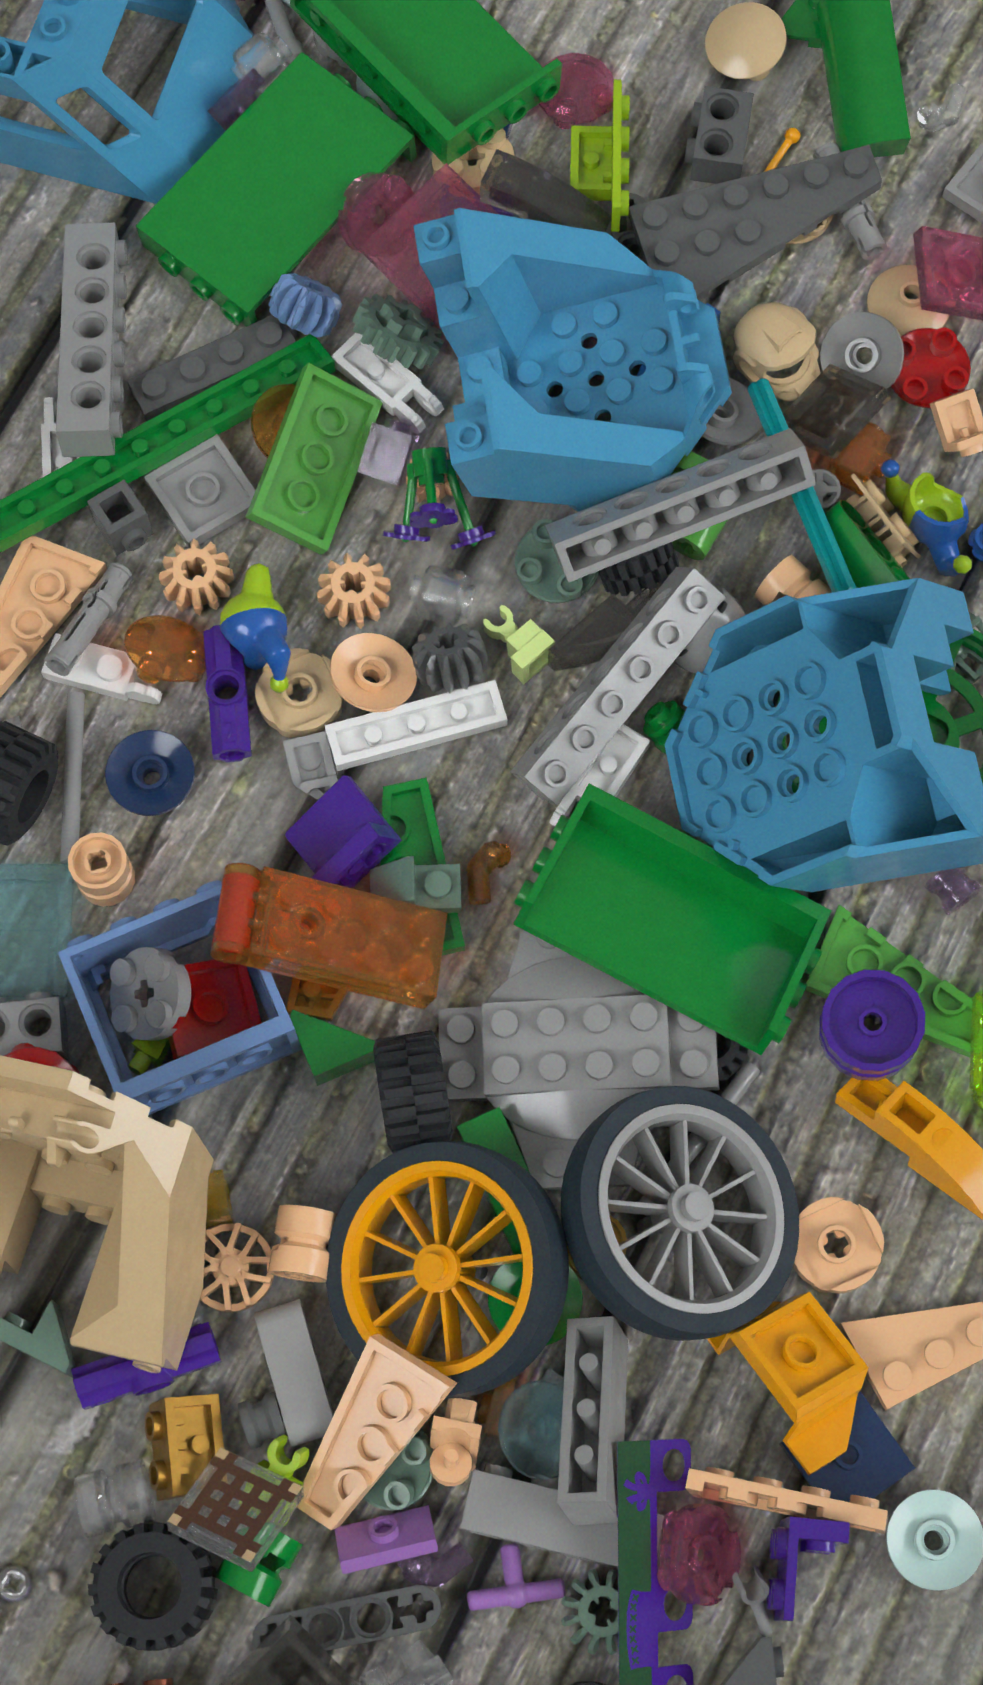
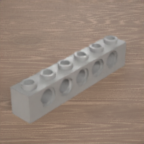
[56,222,128,457]
[545,428,817,583]
[510,567,725,805]

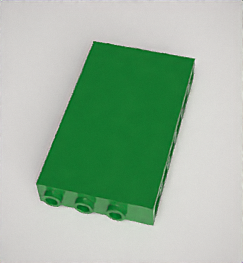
[290,0,562,166]
[136,52,417,326]
[513,783,832,1055]

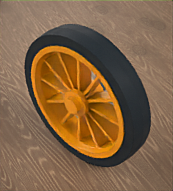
[326,1141,569,1399]

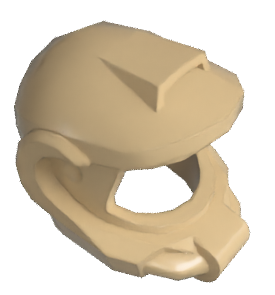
[733,302,821,403]

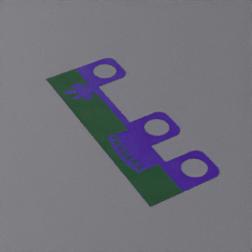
[617,1439,694,1685]

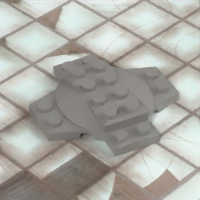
[438,929,719,1190]

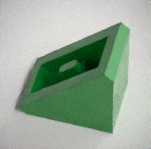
[289,1009,375,1086]

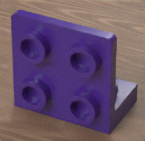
[285,775,402,901]
[766,1516,850,1622]

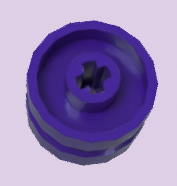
[819,970,925,1081]

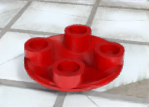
[891,327,971,408]

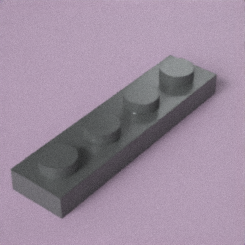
[127,315,296,422]

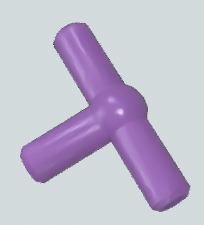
[467,1543,566,1611]

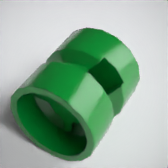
[214,1514,303,1607]

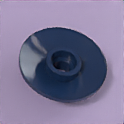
[105,730,195,816]

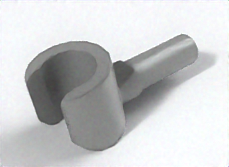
[733,1565,772,1637]

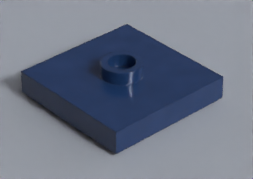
[779,1391,915,1502]

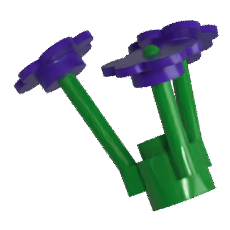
[383,447,496,550]

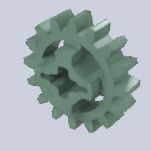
[352,294,444,369]

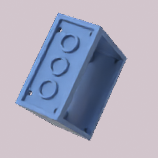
[58,880,302,1115]

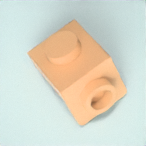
[929,388,983,457]

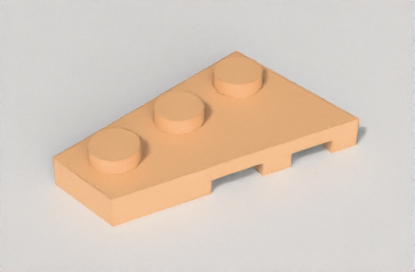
[839,1302,983,1411]

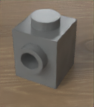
[87,479,153,556]

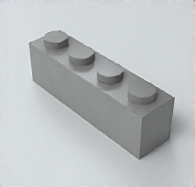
[557,1316,628,1525]
[460,1463,664,1569]

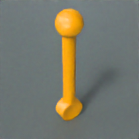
[764,127,801,172]

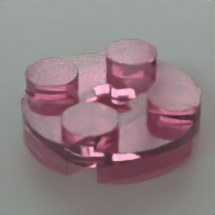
[338,172,421,259]
[657,1503,741,1606]

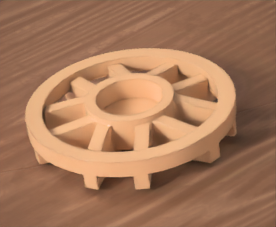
[200,1223,275,1312]

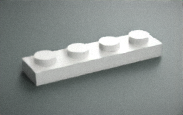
[324,680,508,771]

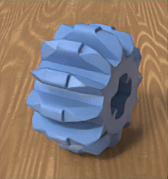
[268,273,343,337]

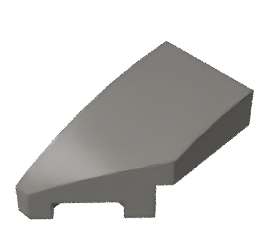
[283,731,338,800]

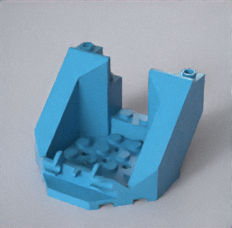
[413,208,732,512]
[665,578,983,892]

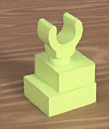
[483,605,556,685]

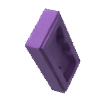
[335,1505,438,1574]

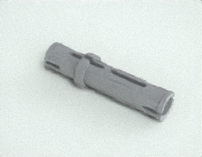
[813,142,887,260]
[44,563,133,676]

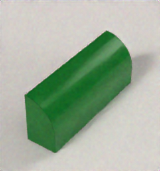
[816,0,911,158]

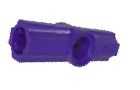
[203,625,252,763]
[71,1322,222,1410]

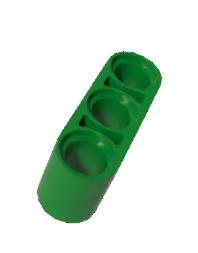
[825,499,910,588]

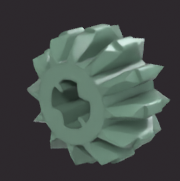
[561,1569,618,1655]

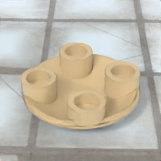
[705,2,787,81]

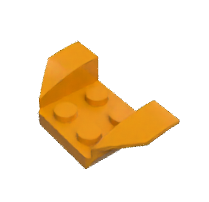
[707,1292,869,1476]

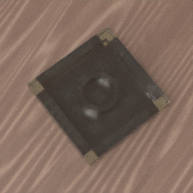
[783,364,891,460]

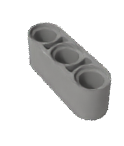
[254,1299,334,1447]

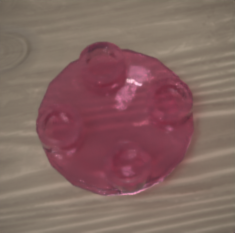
[538,53,614,129]

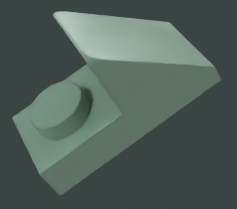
[370,856,462,916]
[0,1300,76,1378]

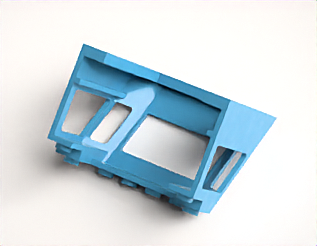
[0,0,261,204]

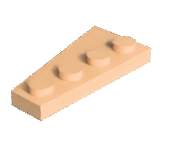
[0,535,107,698]
[295,1334,457,1530]
[685,1467,888,1534]

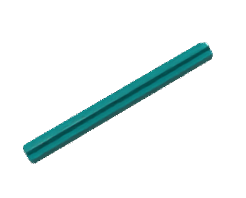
[747,378,856,592]

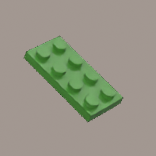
[245,363,383,555]

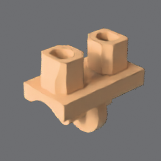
[430,1398,482,1486]

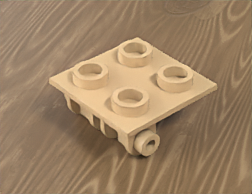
[846,474,922,567]

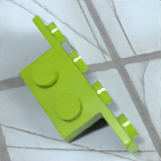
[570,79,630,232]

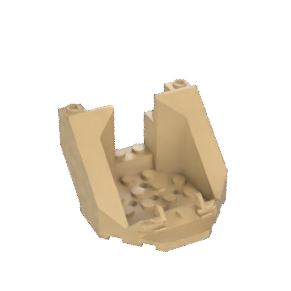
[0,1055,214,1373]

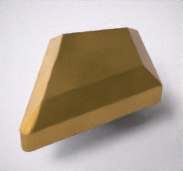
[286,958,363,1021]

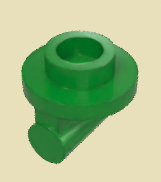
[643,700,685,754]

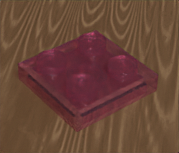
[913,226,983,321]

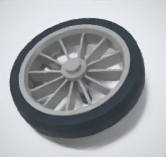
[561,1086,799,1341]

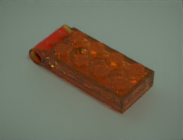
[210,863,447,1009]

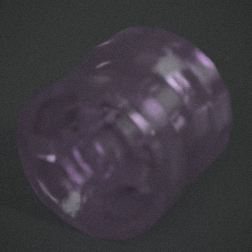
[924,867,983,915]

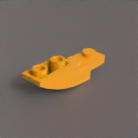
[835,1077,983,1220]

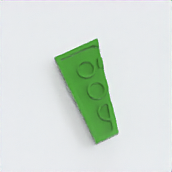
[806,905,983,1060]

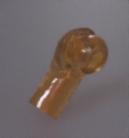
[466,841,511,905]

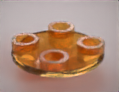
[124,615,206,684]

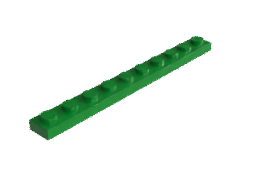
[0,334,336,553]

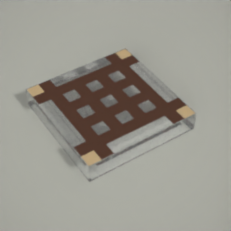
[167,1447,304,1572]

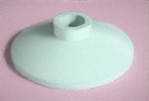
[886,1490,983,1591]

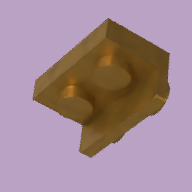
[145,1394,227,1501]

